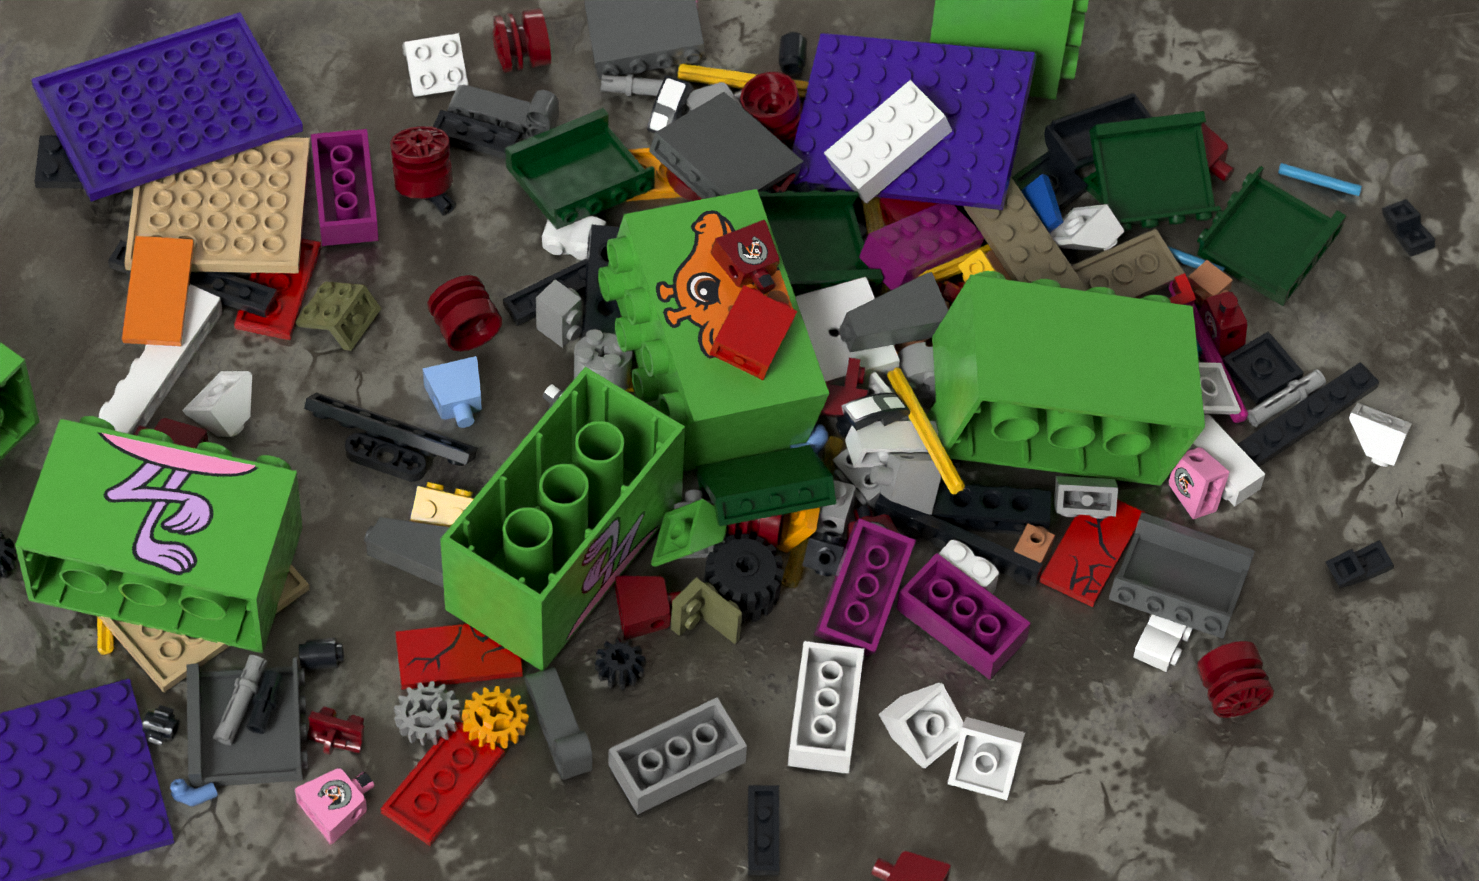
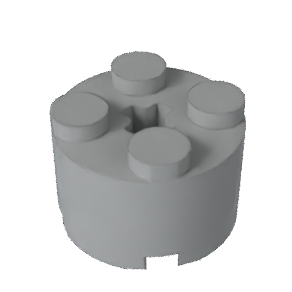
[574,329,632,390]
[898,342,936,407]

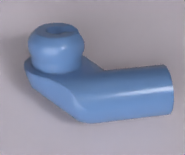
[790,424,829,454]
[170,779,218,806]

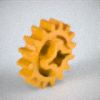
[461,686,529,750]

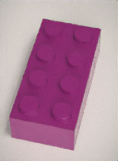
[311,129,379,246]
[859,204,984,290]
[814,518,915,656]
[896,553,1031,680]

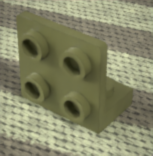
[295,281,382,351]
[671,577,742,644]

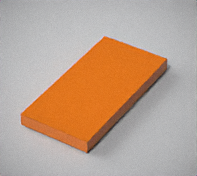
[122,236,194,347]

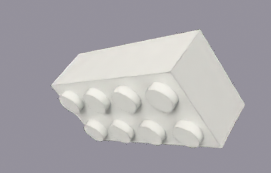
[824,80,952,203]
[788,641,864,774]

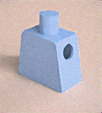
[423,356,482,428]

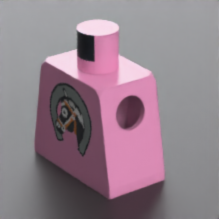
[1169,447,1230,520]
[295,768,374,845]

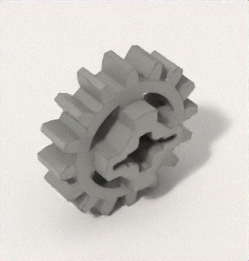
[394,681,461,746]

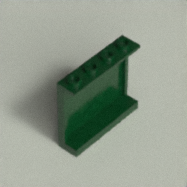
[505,108,655,230]
[1089,111,1221,231]
[1197,165,1346,306]
[758,190,883,296]
[695,445,836,526]

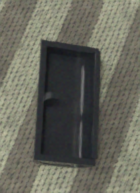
[1044,93,1152,173]

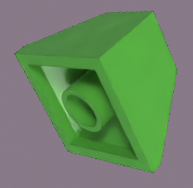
[651,499,727,567]

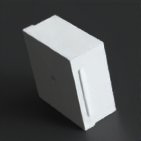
[795,277,900,390]

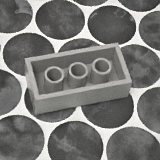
[608,698,747,815]

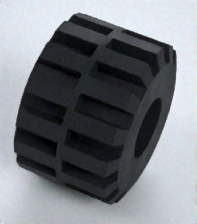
[703,533,784,623]

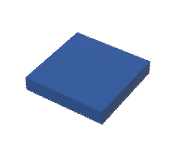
[1021,174,1063,233]

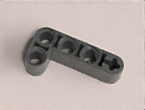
[447,85,559,139]
[525,667,592,780]

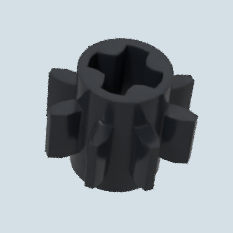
[142,705,180,746]

